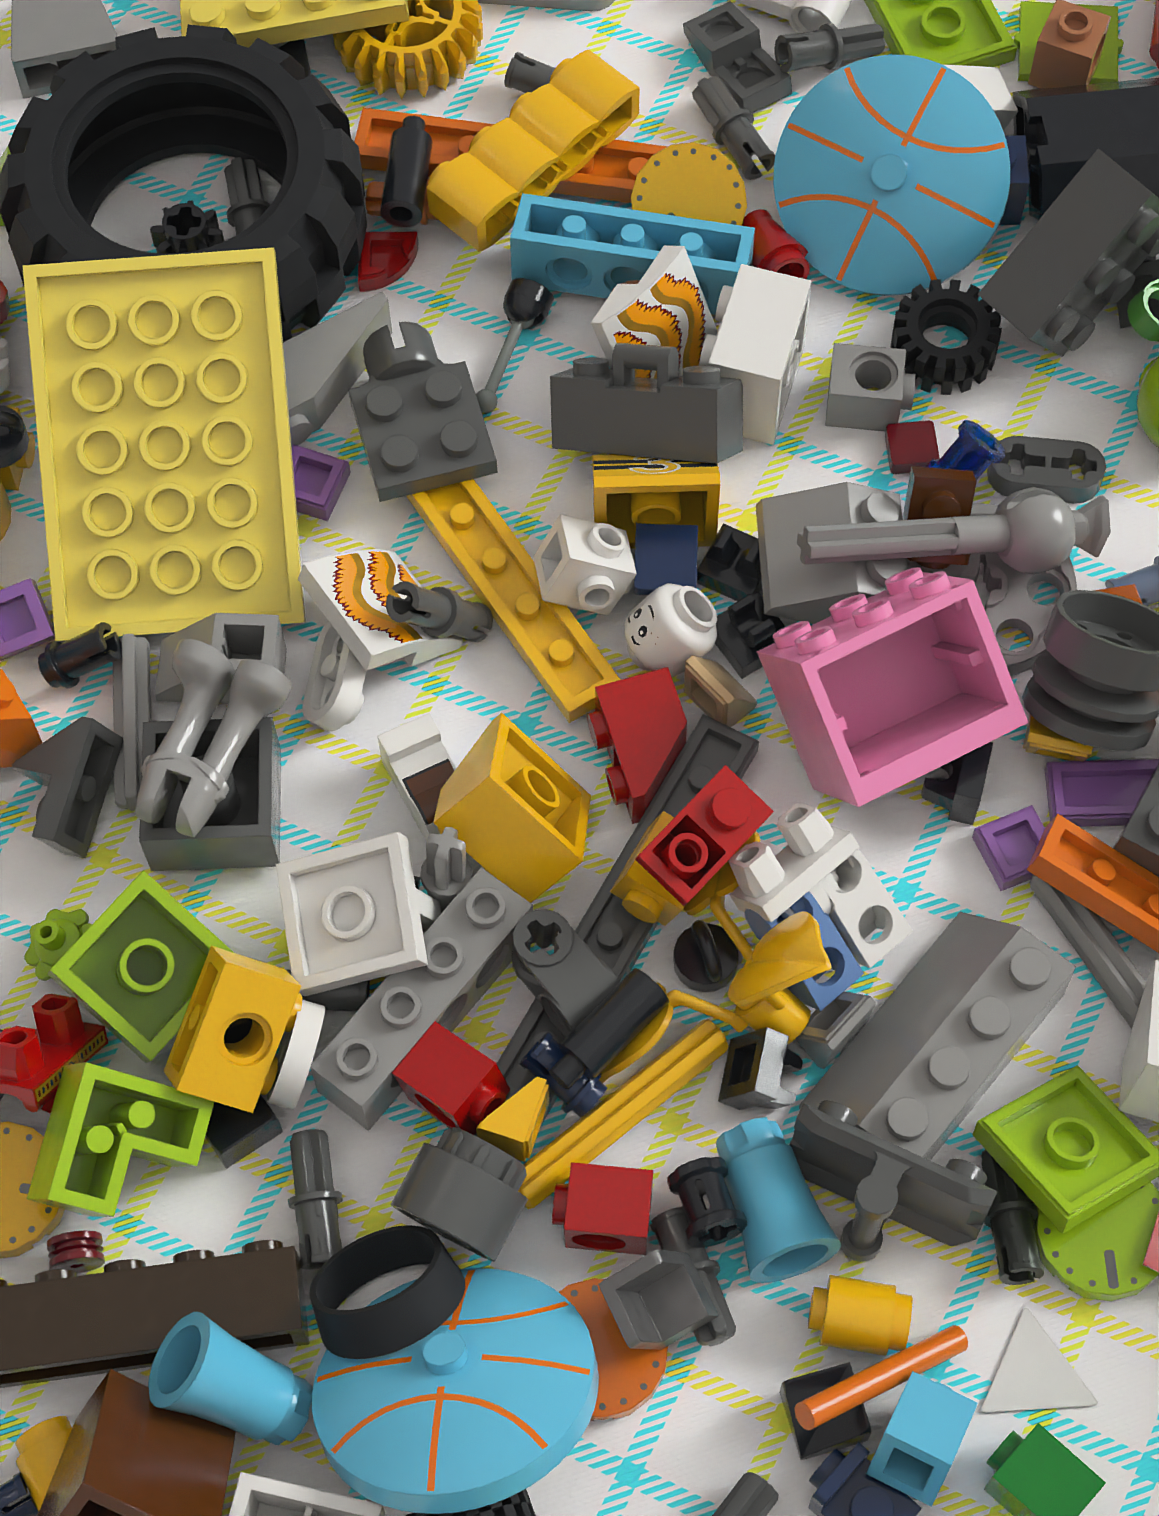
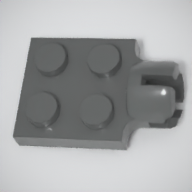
[348,321,498,502]

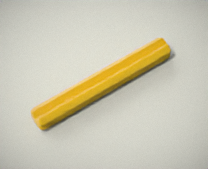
[518,1019,729,1209]

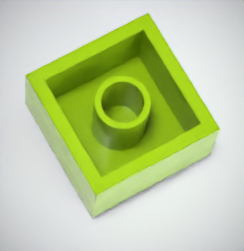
[47,870,234,1063]

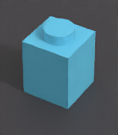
[866,1371,978,1507]

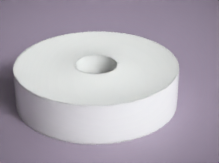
[267,999,325,1110]

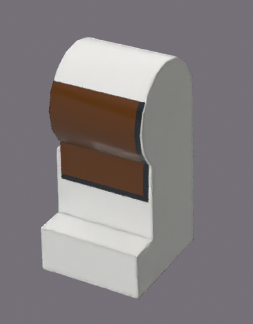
[377,712,456,841]

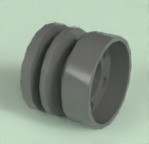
[1022,590,1159,751]

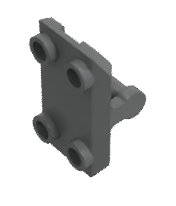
[789,1100,997,1262]

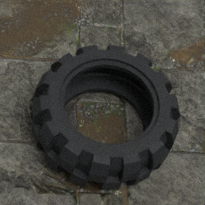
[0,24,367,342]

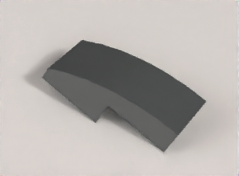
[683,1,792,113]

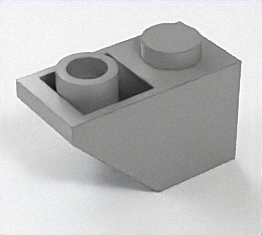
[155,613,287,704]

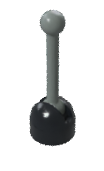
[476,278,554,413]

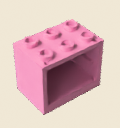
[757,567,1029,807]

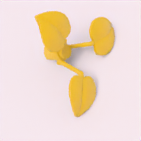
[599,831,832,1083]

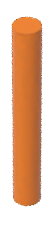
[795,1325,968,1430]

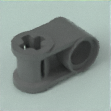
[512,909,620,1038]

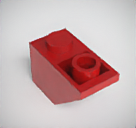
[587,667,687,824]
[635,765,774,906]

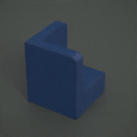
[634,523,698,595]

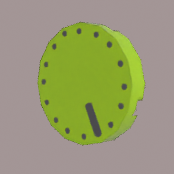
[1035,1182,1159,1301]

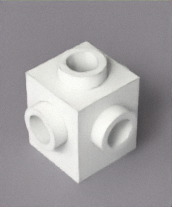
[533,514,637,616]

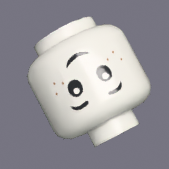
[624,583,717,677]

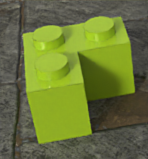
[27,1062,214,1217]

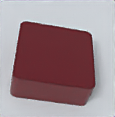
[885,420,940,474]

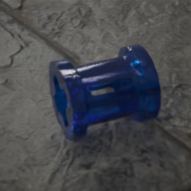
[926,420,1005,481]

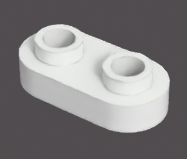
[302,621,366,731]

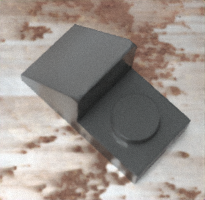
[11,716,123,859]

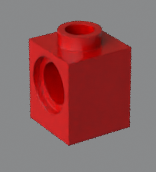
[392,1021,511,1135]
[552,1162,653,1255]

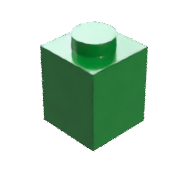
[984,1423,1106,1516]

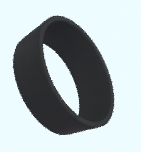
[309,1225,465,1359]

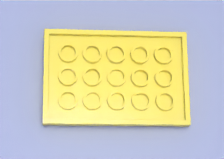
[22,247,306,641]

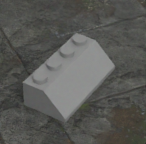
[799,912,1076,1161]

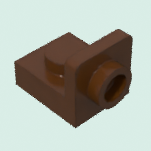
[902,466,977,569]

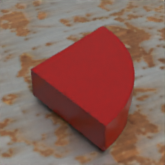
[358,231,419,292]

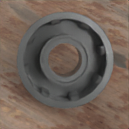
[390,1127,528,1262]

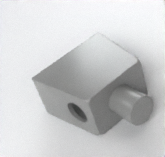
[11,0,118,99]

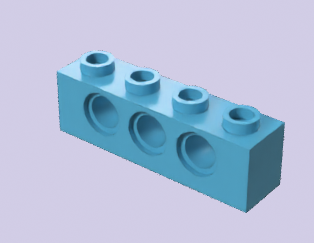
[510,193,755,315]

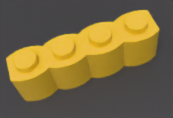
[426,50,640,252]

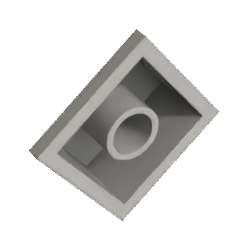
[756,482,908,624]

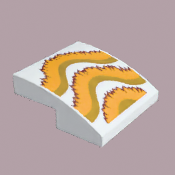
[591,246,717,379]
[298,549,463,671]

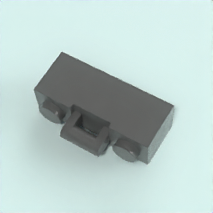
[550,343,743,464]

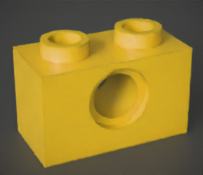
[163,946,302,1113]

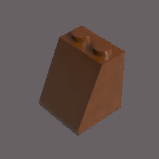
[37,1369,236,1516]

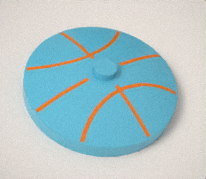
[773,55,1011,296]
[312,1268,599,1514]

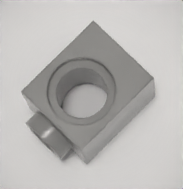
[825,343,915,431]

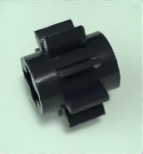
[150,201,225,254]

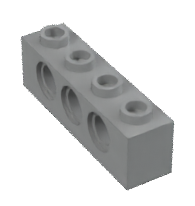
[310,867,533,1131]

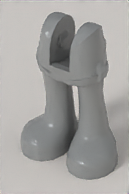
[135,639,292,837]

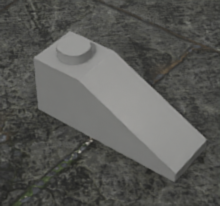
[283,292,393,447]

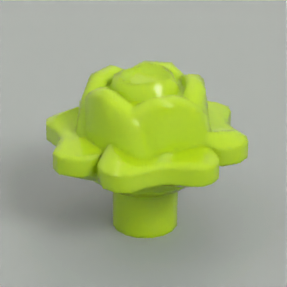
[24,909,92,981]

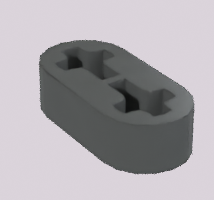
[987,436,1106,504]

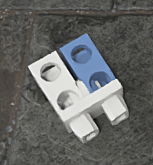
[729,803,913,1011]

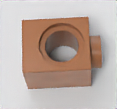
[1028,0,1111,89]

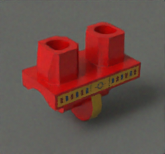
[0,994,109,1114]

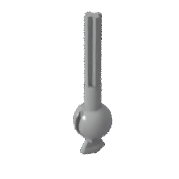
[797,487,1111,575]

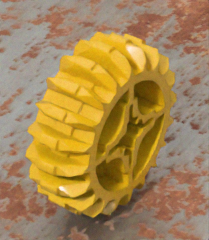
[333,0,483,100]

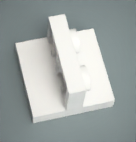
[276,831,441,996]

